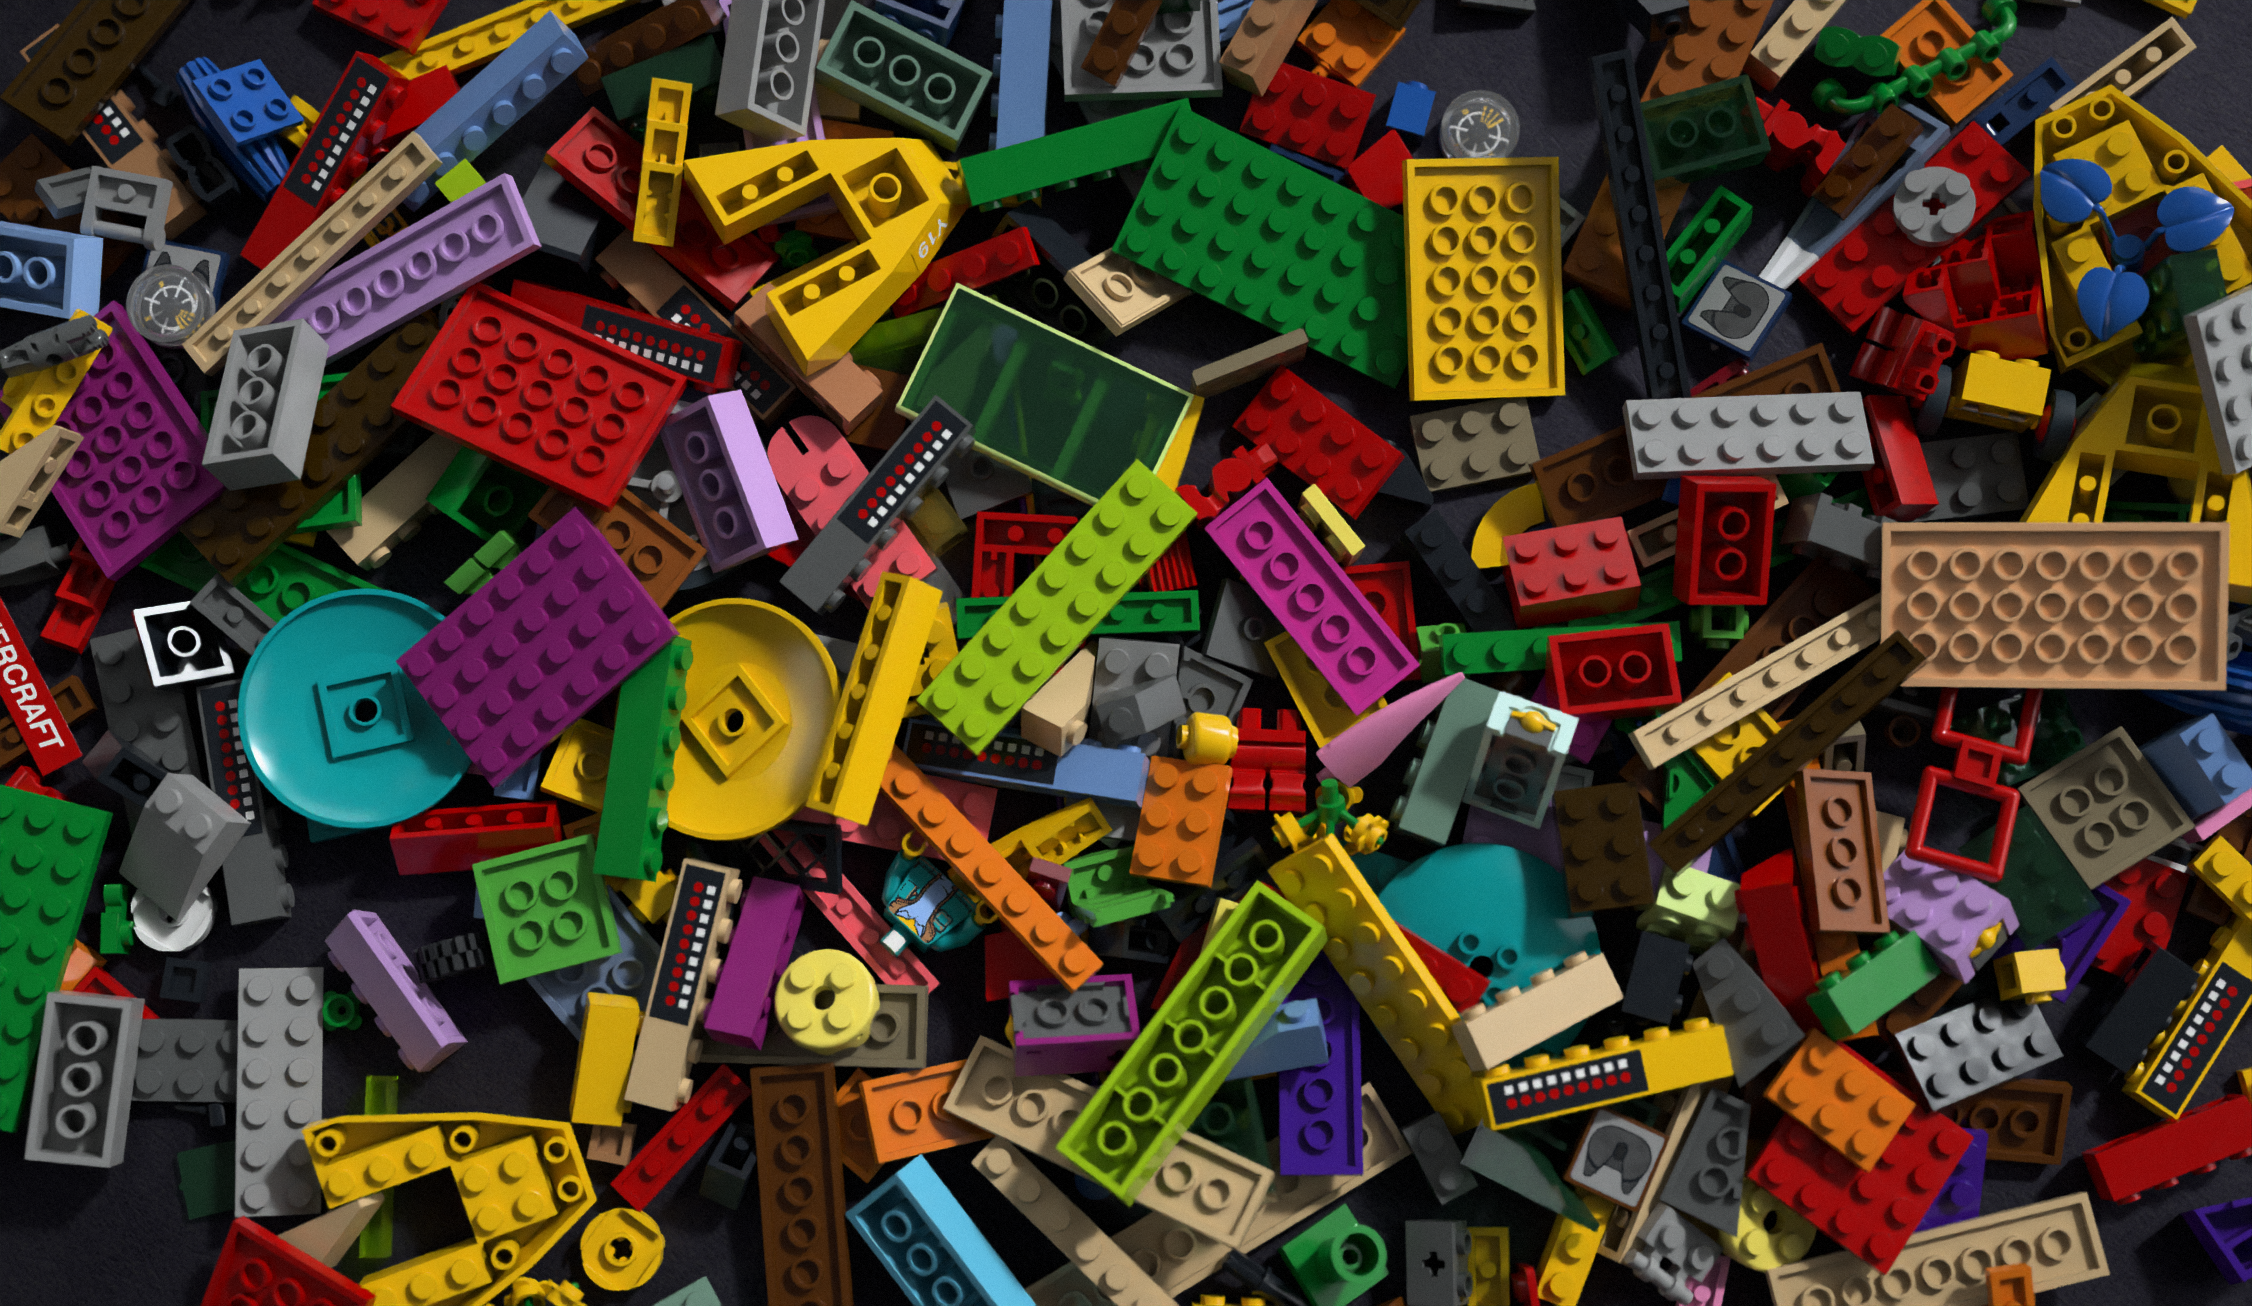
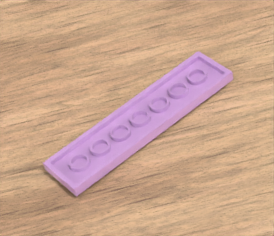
[270,173,541,366]

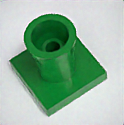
[1277,1203,1390,1306]

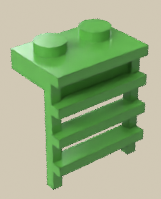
[1061,843,1174,927]

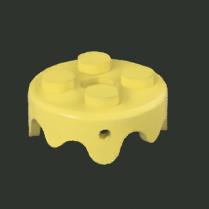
[774,949,880,1055]
[1716,1170,1817,1273]

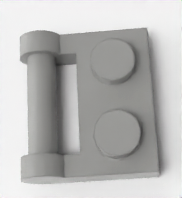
[80,165,173,251]

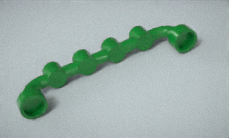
[1811,0,2017,116]

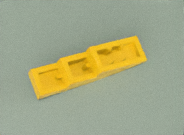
[633,77,693,247]
[947,797,1112,903]

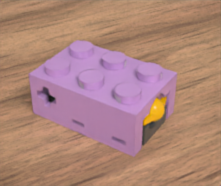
[1883,850,2019,984]

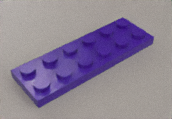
[1278,949,1363,1176]

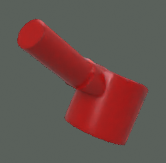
[757,224,813,249]

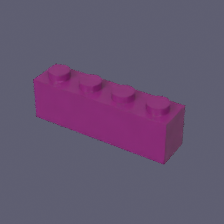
[703,876,808,1051]

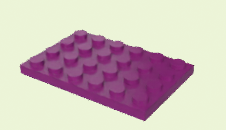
[0,300,227,581]
[396,507,680,788]

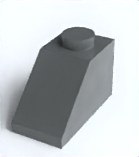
[1096,673,1187,744]

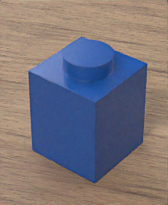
[1383,81,1436,147]

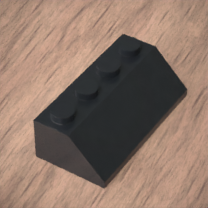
[989,199,1124,372]

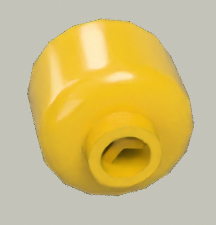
[1176,712,1238,765]

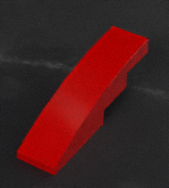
[40,536,116,655]

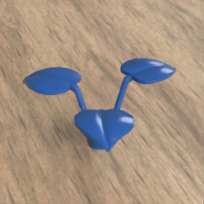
[2040,159,2234,342]

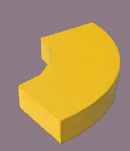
[1470,483,1545,571]

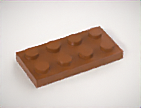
[527,486,708,610]
[1794,768,1890,936]

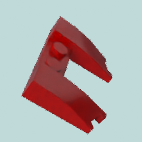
[968,511,1086,676]

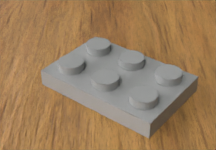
[1089,635,1180,762]

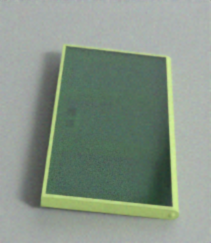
[895,283,1194,506]

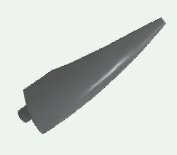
[0,525,73,587]

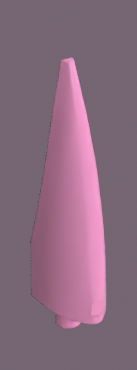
[1316,672,1465,788]

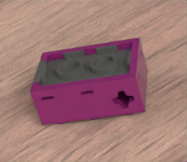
[1005,974,1141,1077]

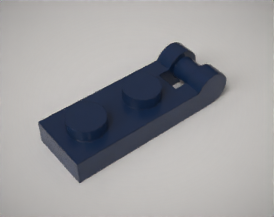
[1965,56,2077,146]

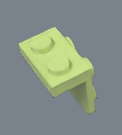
[1636,864,1740,954]

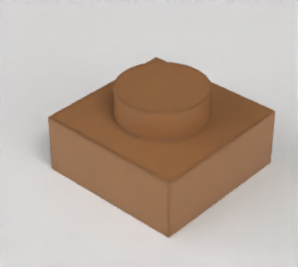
[587,1122,637,1166]

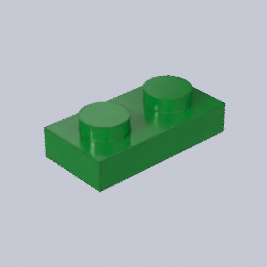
[1562,286,1620,376]

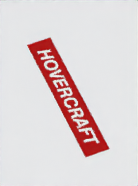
[0,597,83,776]

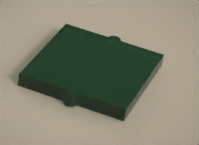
[177,1140,236,1219]

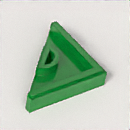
[1661,748,1719,832]

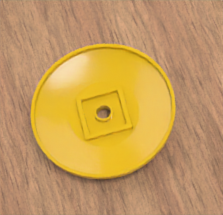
[614,598,842,841]

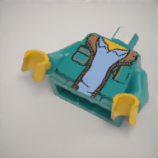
[880,829,1000,957]

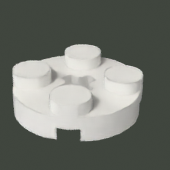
[131,885,218,952]

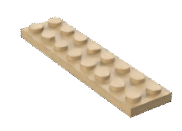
[943,1035,1275,1251]
[1765,1192,2110,1306]

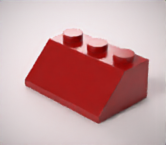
[1545,623,1682,723]

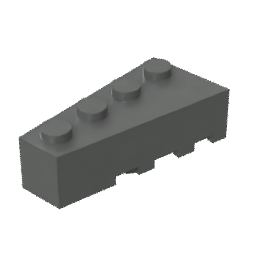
[1780,493,1896,583]

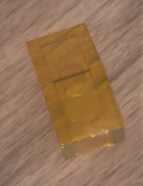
[910,487,969,558]

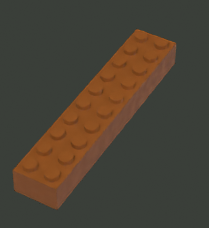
[1562,0,1774,314]

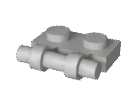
[1624,1201,1724,1306]

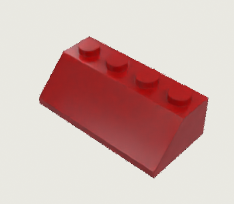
[1734,848,1826,1033]

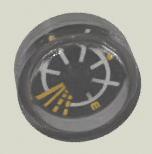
[1438,90,1520,159]
[126,264,216,349]

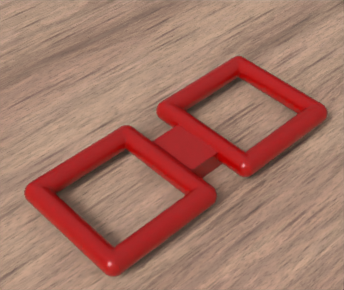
[1905,687,2044,883]

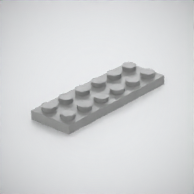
[1622,392,1875,480]
[235,967,324,1217]

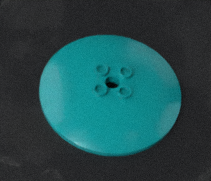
[238,589,473,829]
[1370,842,1601,1069]

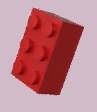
[1672,476,1776,605]
[1500,516,1641,629]

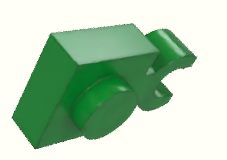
[100,884,136,954]

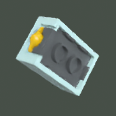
[1462,691,1579,829]

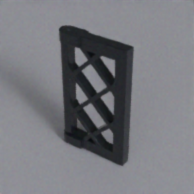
[728,819,843,894]

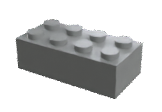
[715,0,825,143]
[202,318,329,491]
[24,990,145,1168]

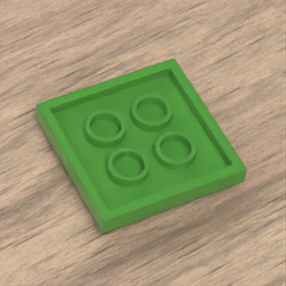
[472,834,623,984]

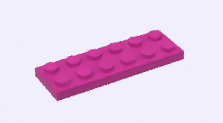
[1204,478,1420,717]

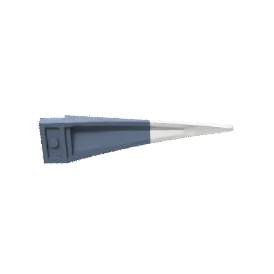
[1711,96,1950,351]

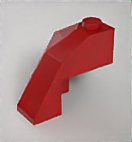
[1903,210,2050,360]

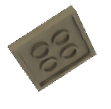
[2017,726,2196,893]

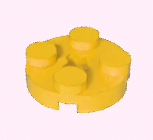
[580,1207,665,1291]

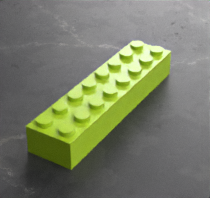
[916,459,1198,758]
[1056,880,1328,1207]

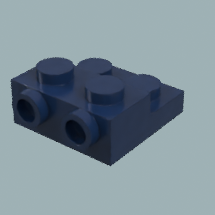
[875,0,968,48]

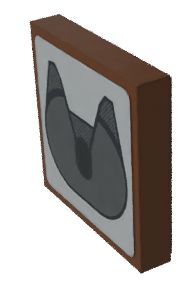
[1560,1105,1670,1213]

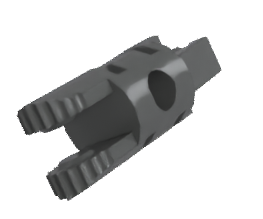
[0,315,110,378]

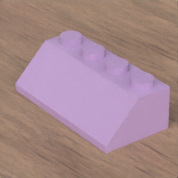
[659,389,799,573]
[325,910,468,1072]

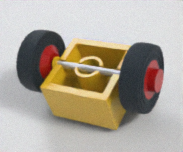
[1910,350,2076,462]

